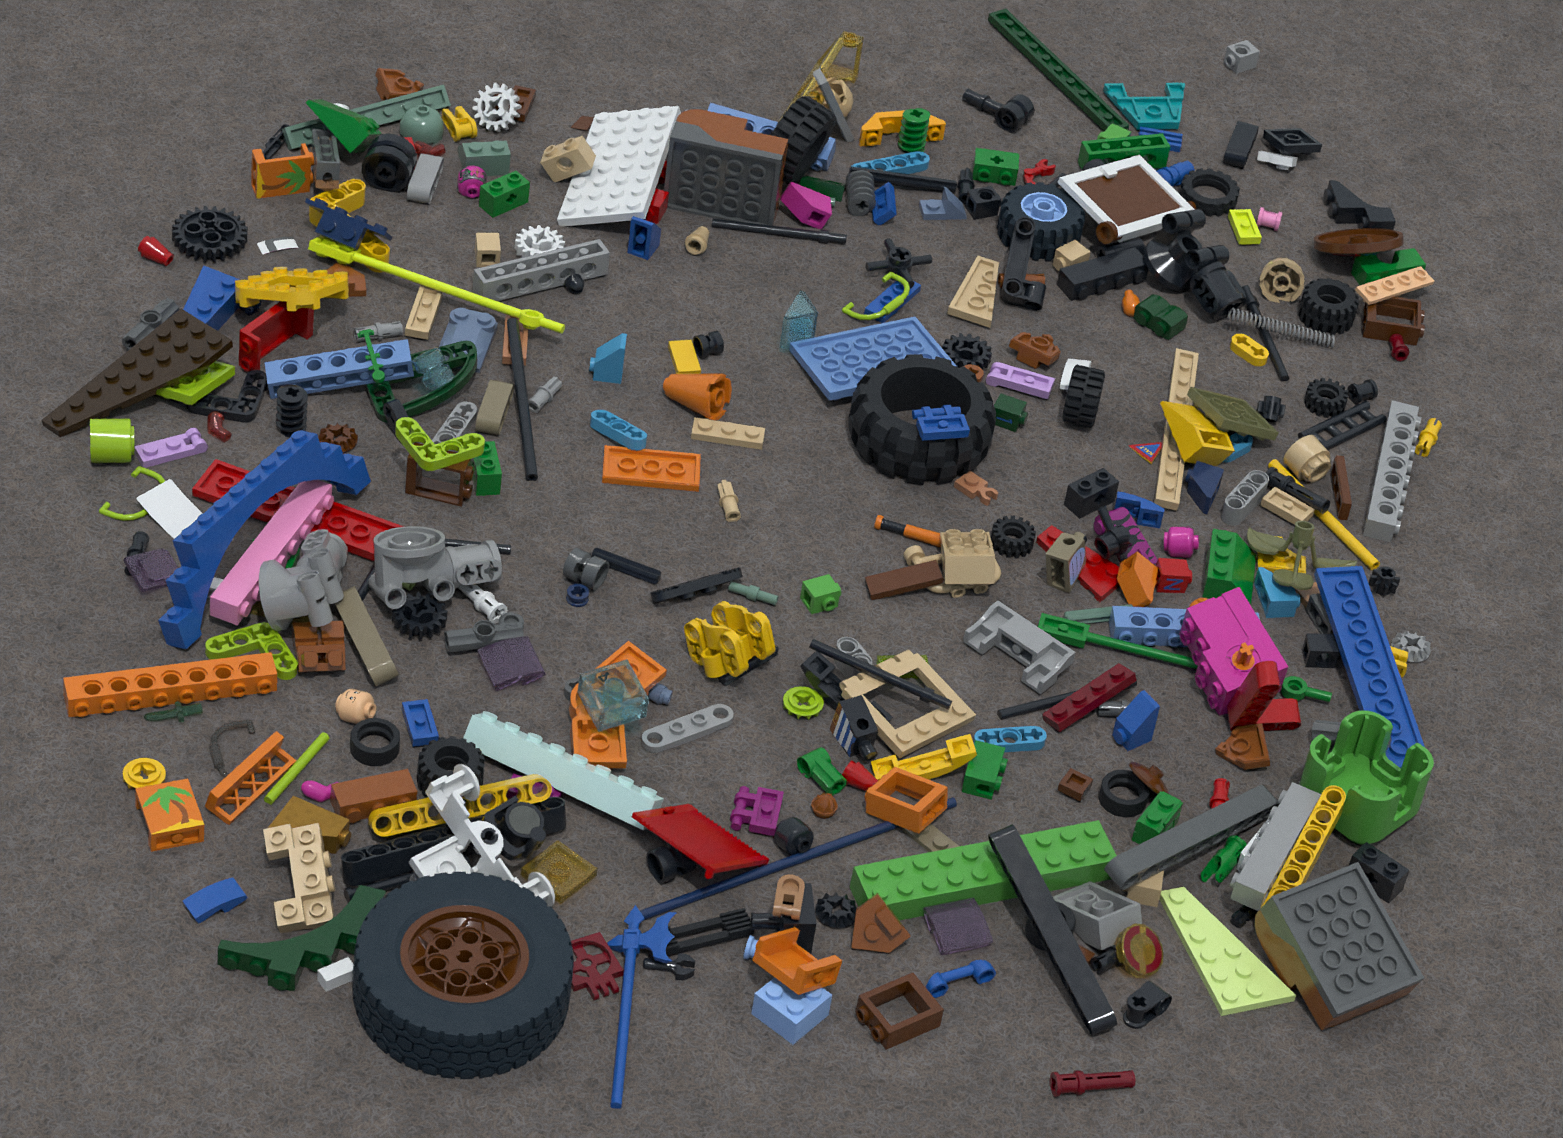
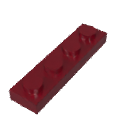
[1042,663,1137,732]

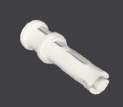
[459,584,508,624]

